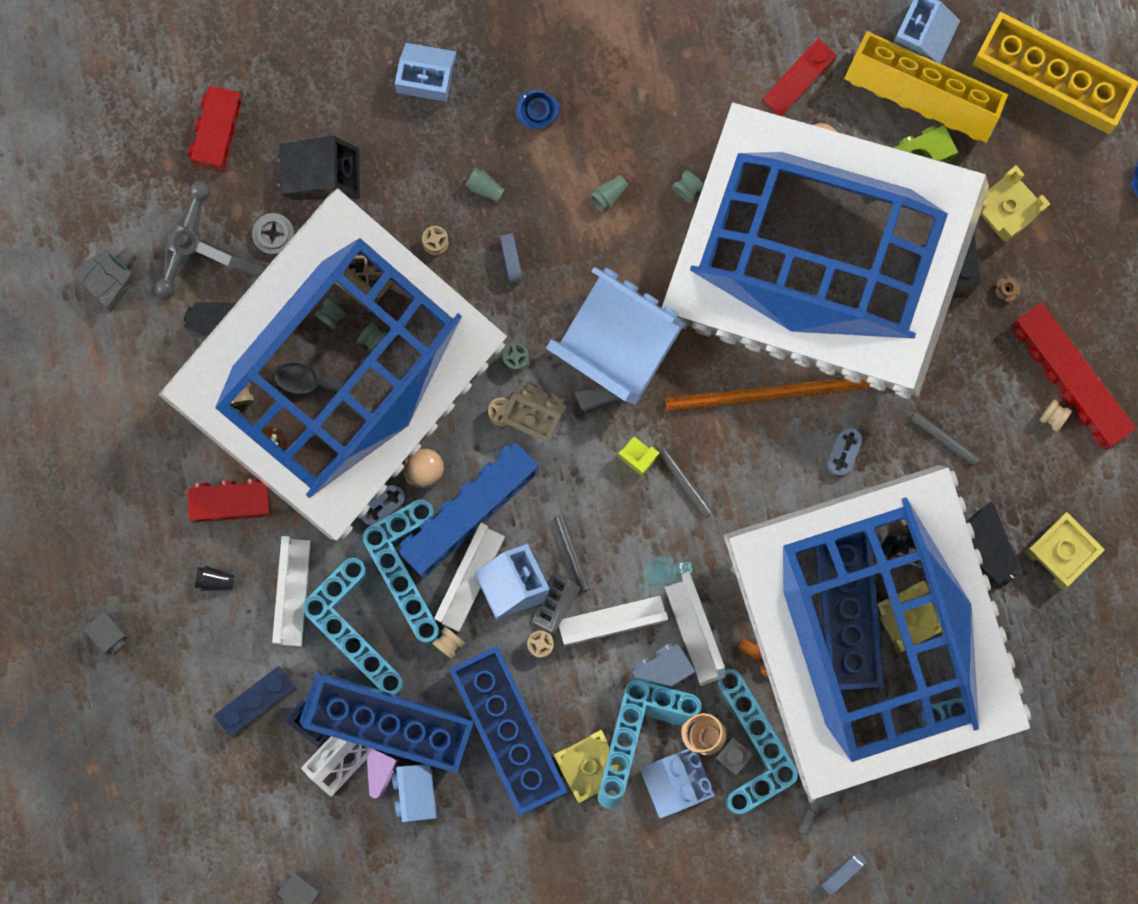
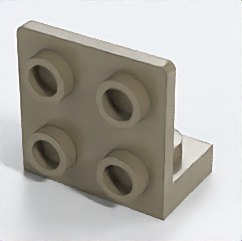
[501,382,569,443]

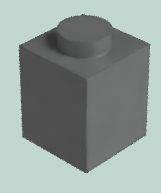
[83,611,129,655]
[714,737,753,776]
[277,872,322,904]

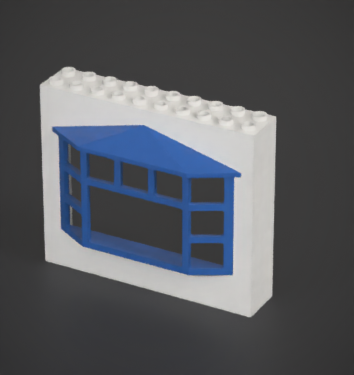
[662,102,989,399]
[158,189,507,541]
[723,465,1031,799]

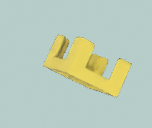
[980,165,1050,243]
[1024,512,1105,590]
[877,580,942,654]
[553,730,623,803]

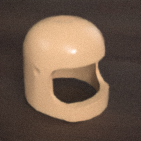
[403,449,444,489]
[681,713,728,755]

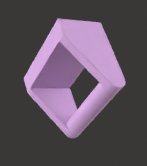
[367,749,399,799]

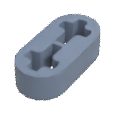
[500,233,523,283]
[827,428,862,477]
[362,485,405,526]
[821,851,867,895]

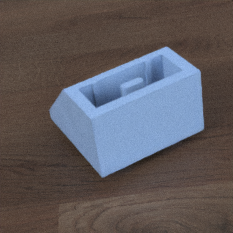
[894,0,960,64]
[395,43,456,102]
[475,544,550,620]
[639,749,715,818]
[392,764,437,822]

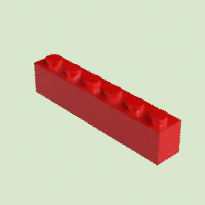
[1012,302,1136,451]

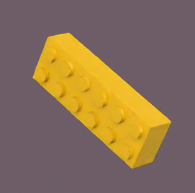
[972,12,1138,135]
[844,31,1008,143]

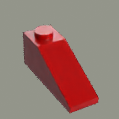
[762,38,837,116]

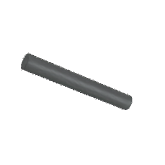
[910,411,980,466]
[659,449,713,518]
[554,514,591,592]

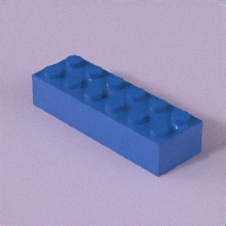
[399,443,539,580]
[816,532,884,691]
[449,646,567,816]
[299,671,474,773]

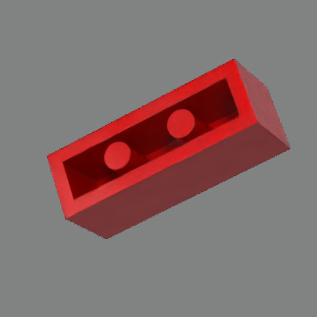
[188,85,243,172]
[187,478,272,523]

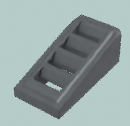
[575,389,624,415]
[532,572,581,633]

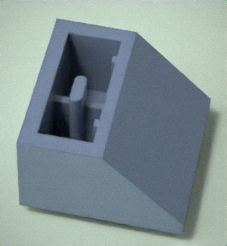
[631,643,695,688]

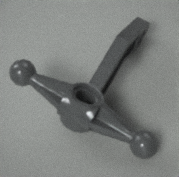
[155,181,269,299]

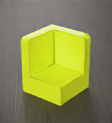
[617,437,659,476]

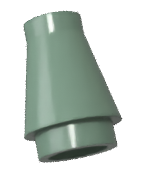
[465,168,505,202]
[589,175,628,211]

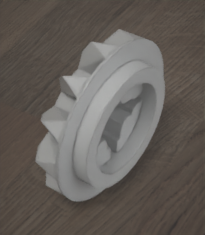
[252,213,294,255]

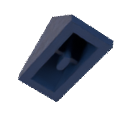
[284,700,329,749]

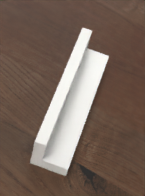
[434,523,505,632]
[272,536,311,647]
[665,572,725,686]
[559,596,668,647]
[301,736,376,797]

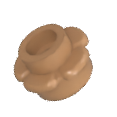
[995,277,1021,302]

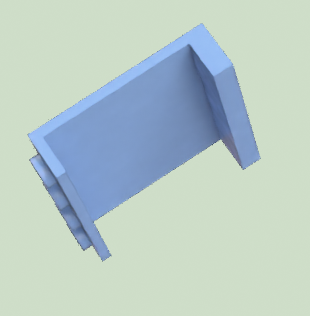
[546,267,685,405]

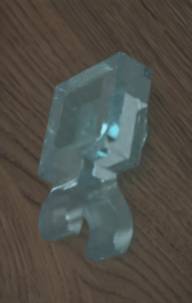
[645,556,692,586]

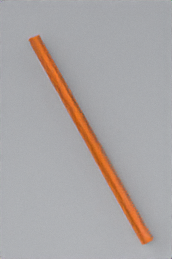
[665,376,926,412]

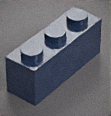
[214,666,297,738]

